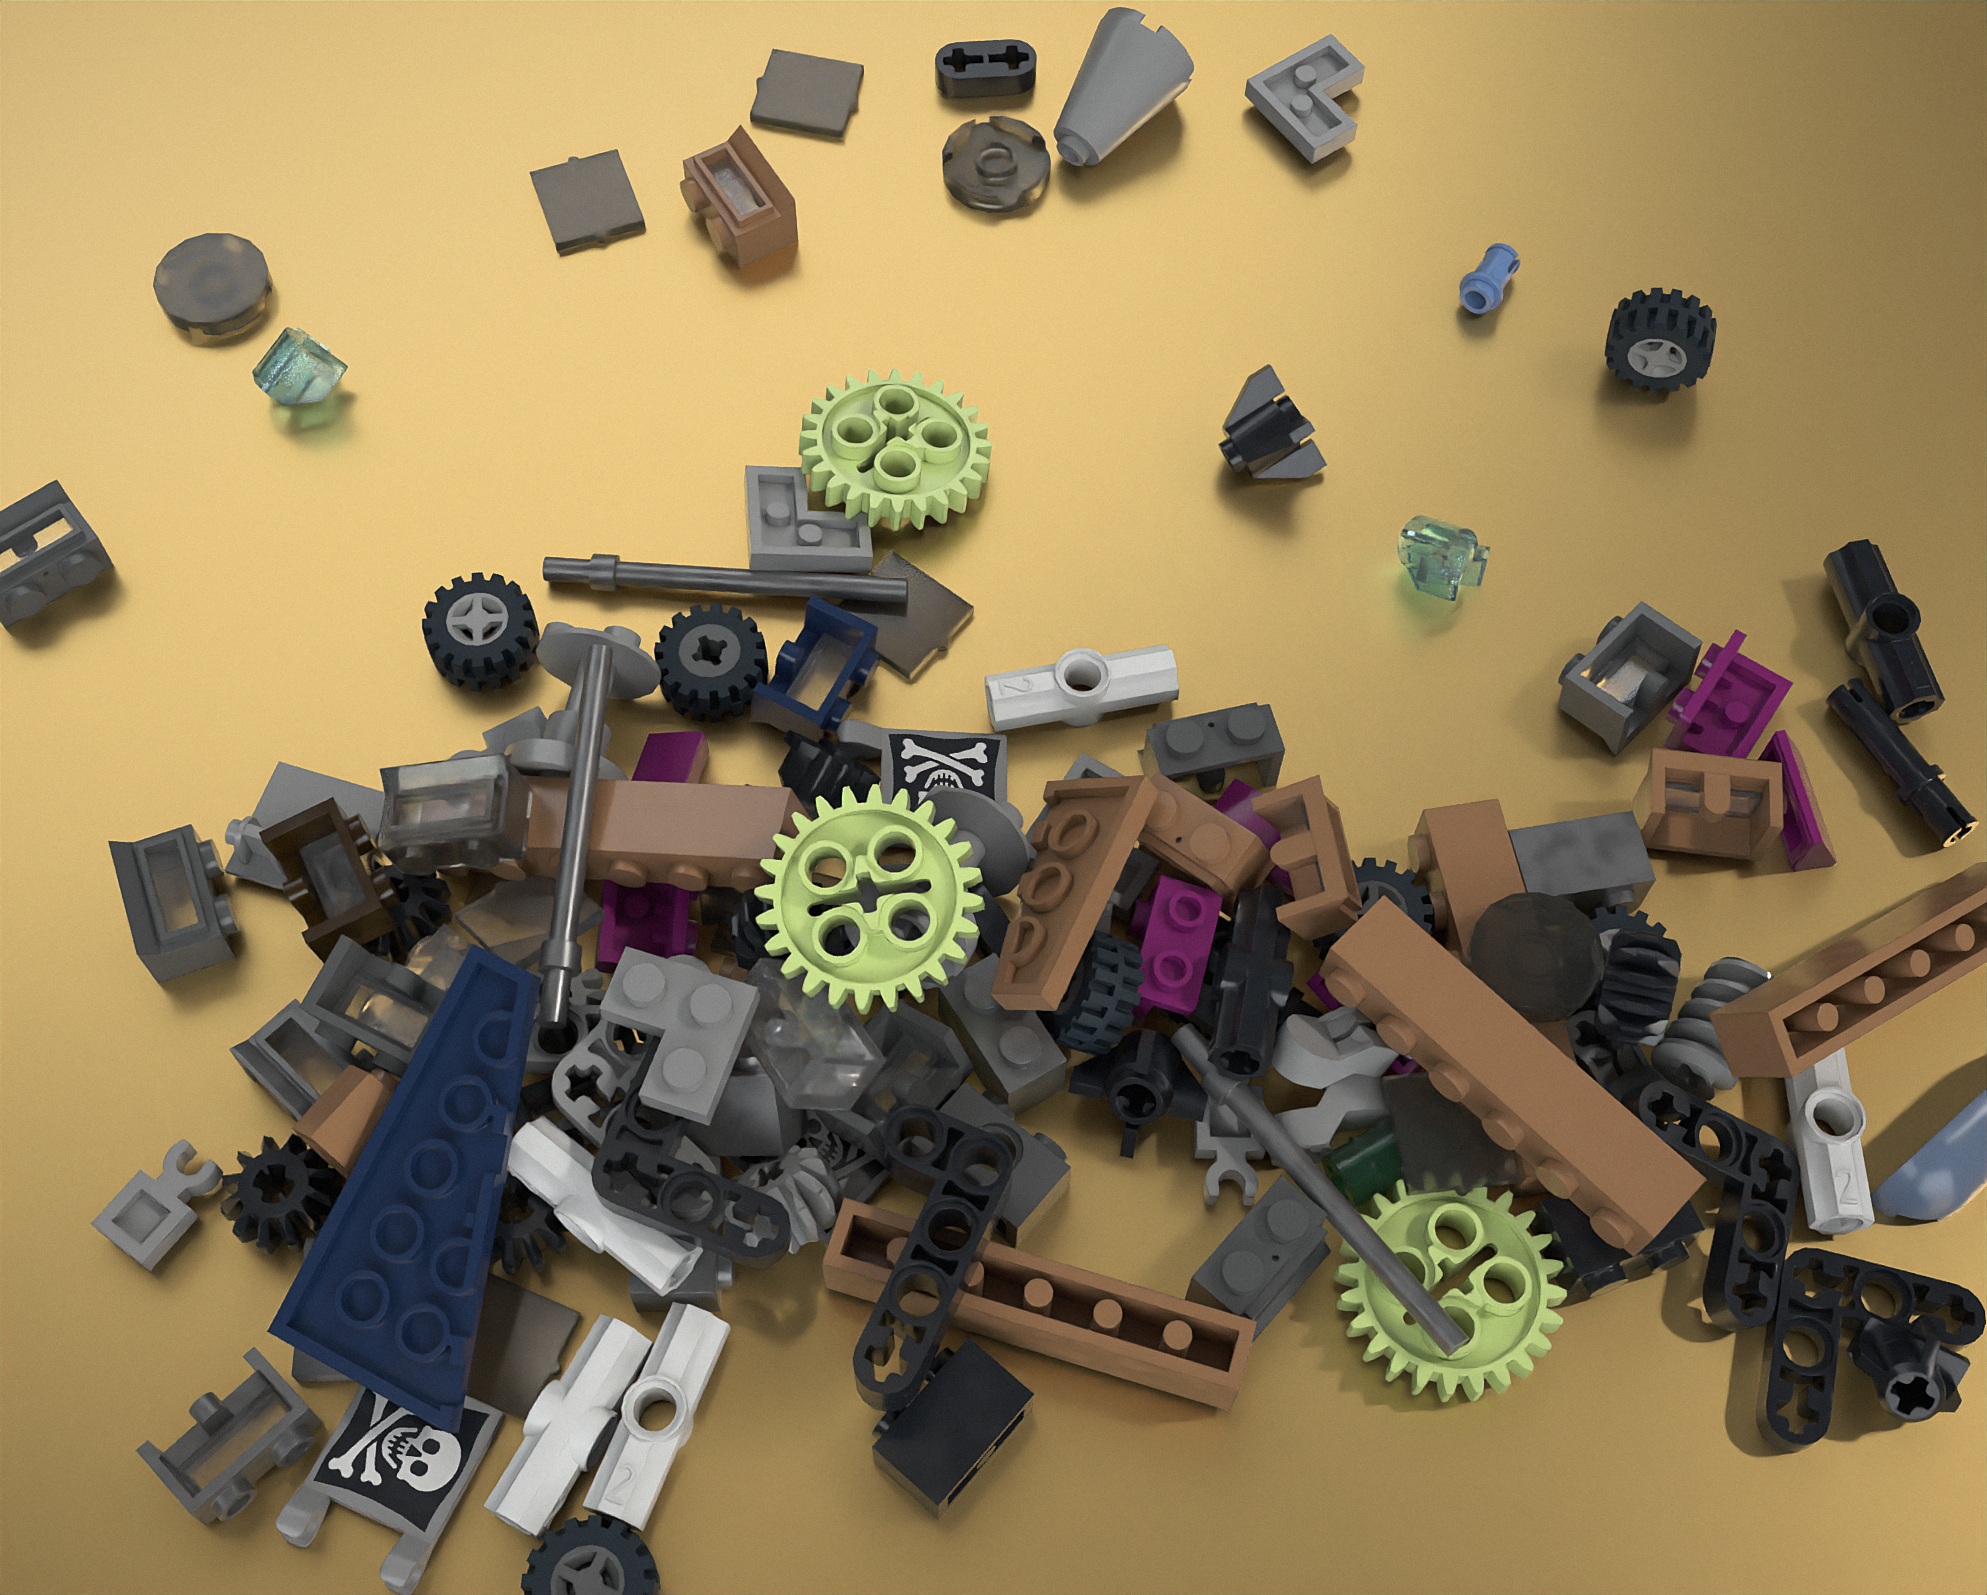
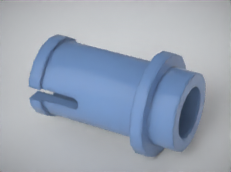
[1459,243,1520,314]

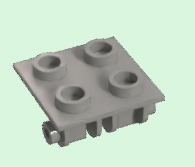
[224,761,397,907]

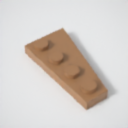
[990,775,1159,1011]

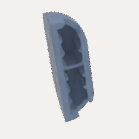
[1870,1088,1987,1221]

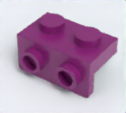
[1663,629,1793,759]
[1125,875,1223,1028]
[594,880,699,974]

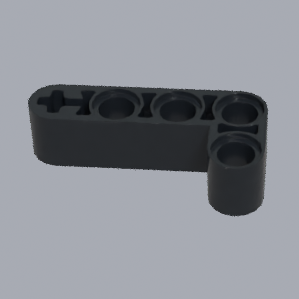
[852,1104,1013,1412]

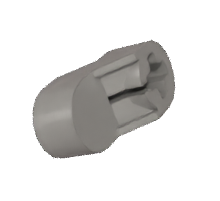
[1271,1005,1399,1089]
[1270,1073,1391,1167]

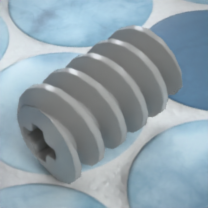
[1651,956,1774,1101]

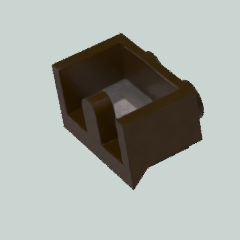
[259,797,401,964]

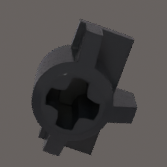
[778,729,881,822]
[1846,1311,1971,1423]

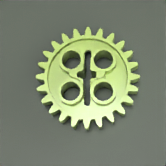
[798,369,992,531]
[754,784,985,1014]
[1334,1172,1567,1402]

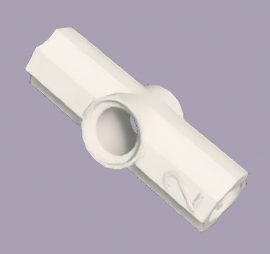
[984,644,1179,732]
[1784,1047,1875,1235]
[507,1115,703,1297]
[582,1302,731,1533]
[484,1314,654,1540]

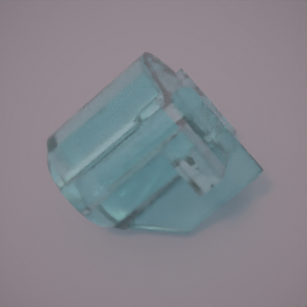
[252,327,348,405]
[1397,515,1490,601]

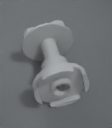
[497,622,661,780]
[845,785,1030,989]

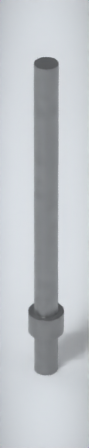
[542,553,908,603]
[538,644,613,1029]
[1171,1023,1469,1357]

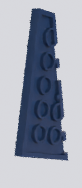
[267,944,541,1434]

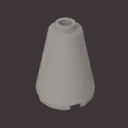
[1053,7,1194,166]

